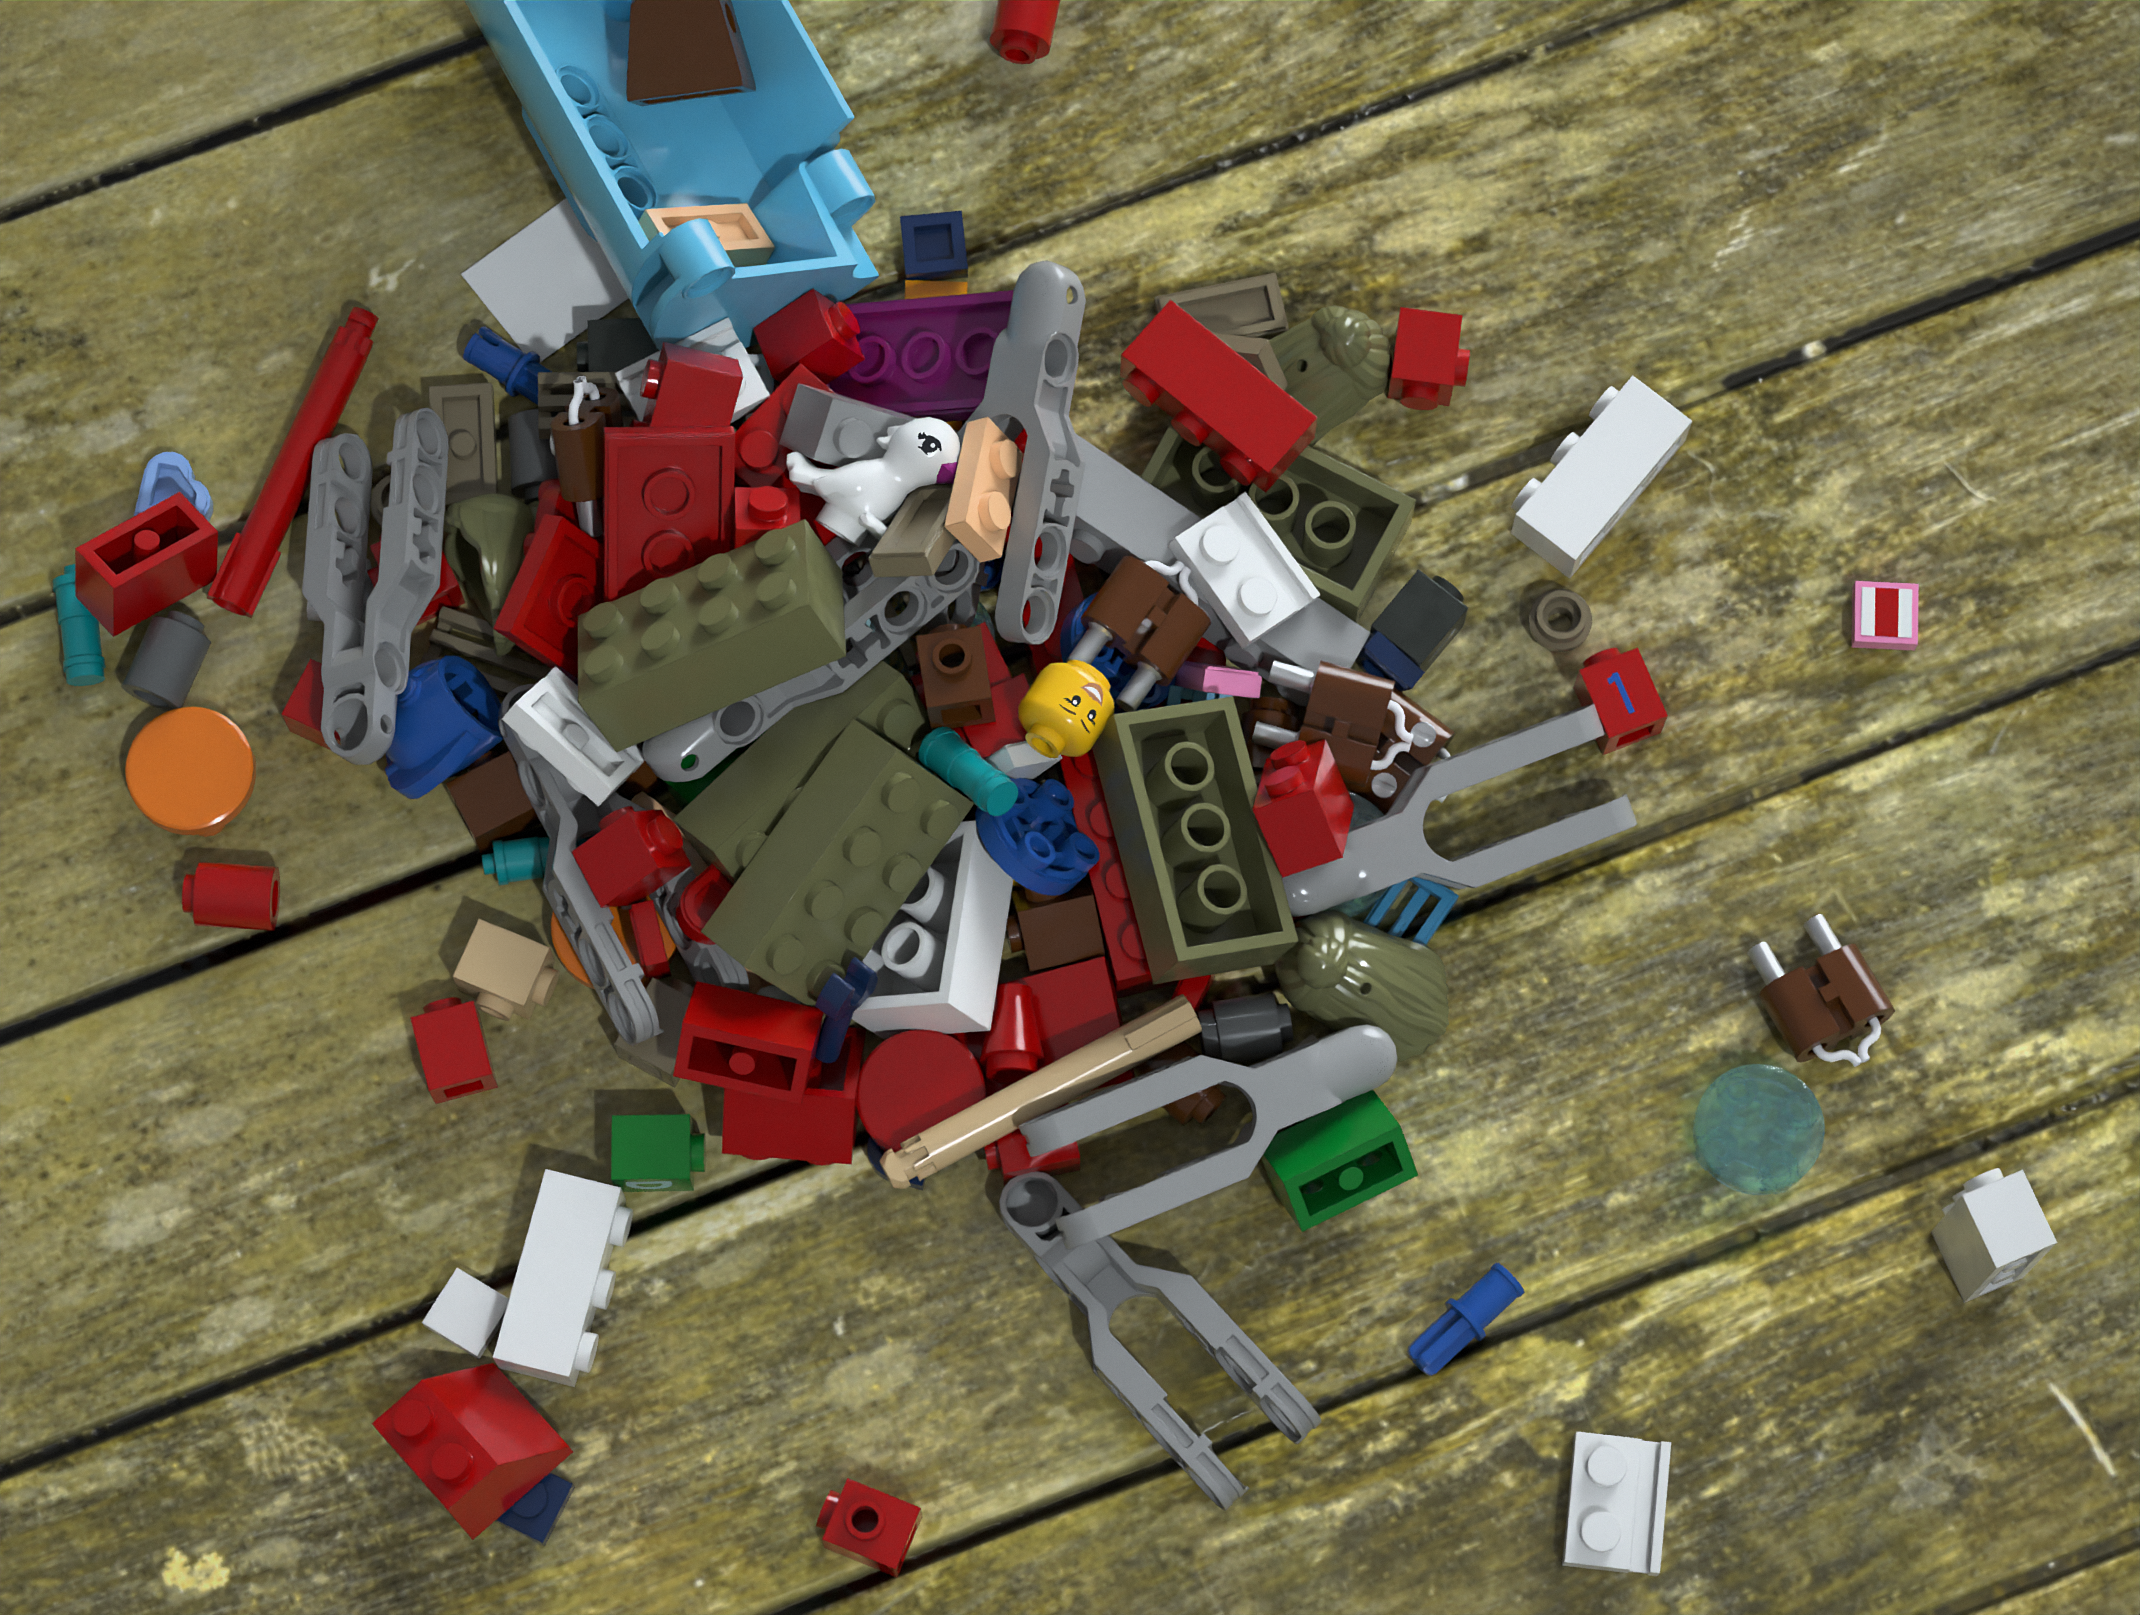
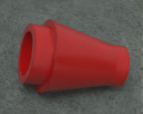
[980,983,1045,1084]

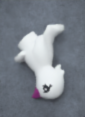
[786,417,961,547]

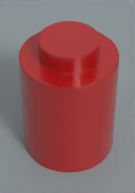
[182,862,280,931]

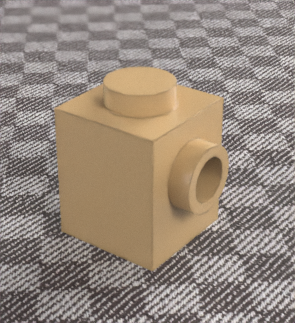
[453,919,559,1021]

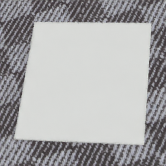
[461,198,629,363]

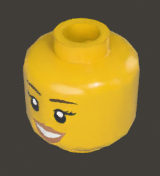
[1018,660,1114,758]

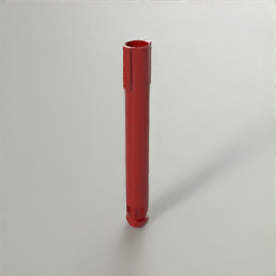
[207,307,379,618]

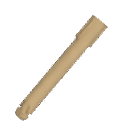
[879,994,1202,1189]

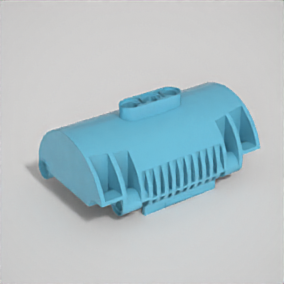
[464,0,879,350]

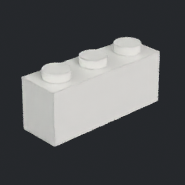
[1511,376,1692,579]
[1931,1168,2057,1303]
[493,1169,633,1387]

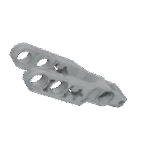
[925,260,1086,644]
[302,407,449,765]
[642,494,980,782]
[497,684,750,1046]
[1281,704,1637,917]
[1019,1024,1398,1249]
[999,1171,1322,1511]

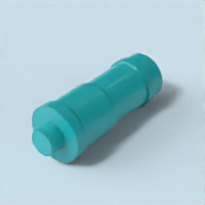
[52,564,106,686]
[919,727,1018,816]
[482,836,593,886]

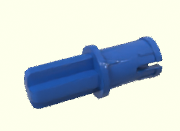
[463,326,552,405]
[1407,1263,1525,1376]

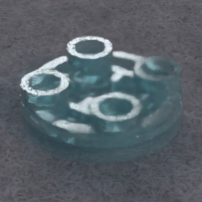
[1693,1064,1825,1195]

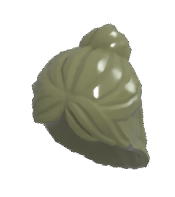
[1269,305,1392,447]
[443,493,539,658]
[1275,910,1449,1062]

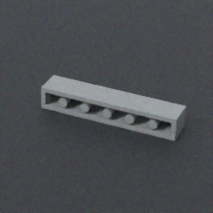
[1012,433,1371,707]

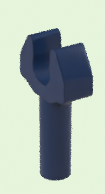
[815,957,878,1063]

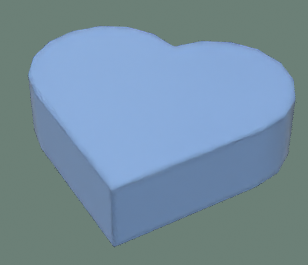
[134,452,213,521]

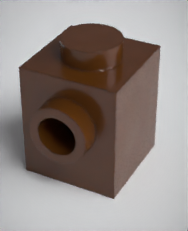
[916,623,996,731]
[446,750,541,854]
[1006,877,1105,972]

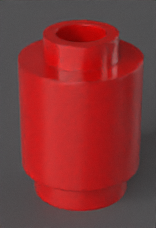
[990,0,1061,64]

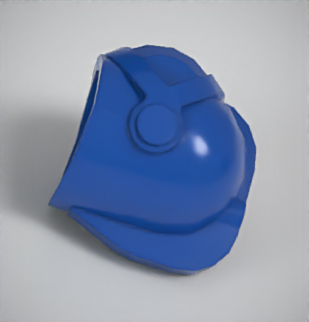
[385,656,503,799]

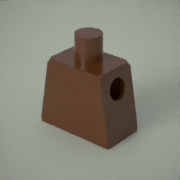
[626,0,756,106]

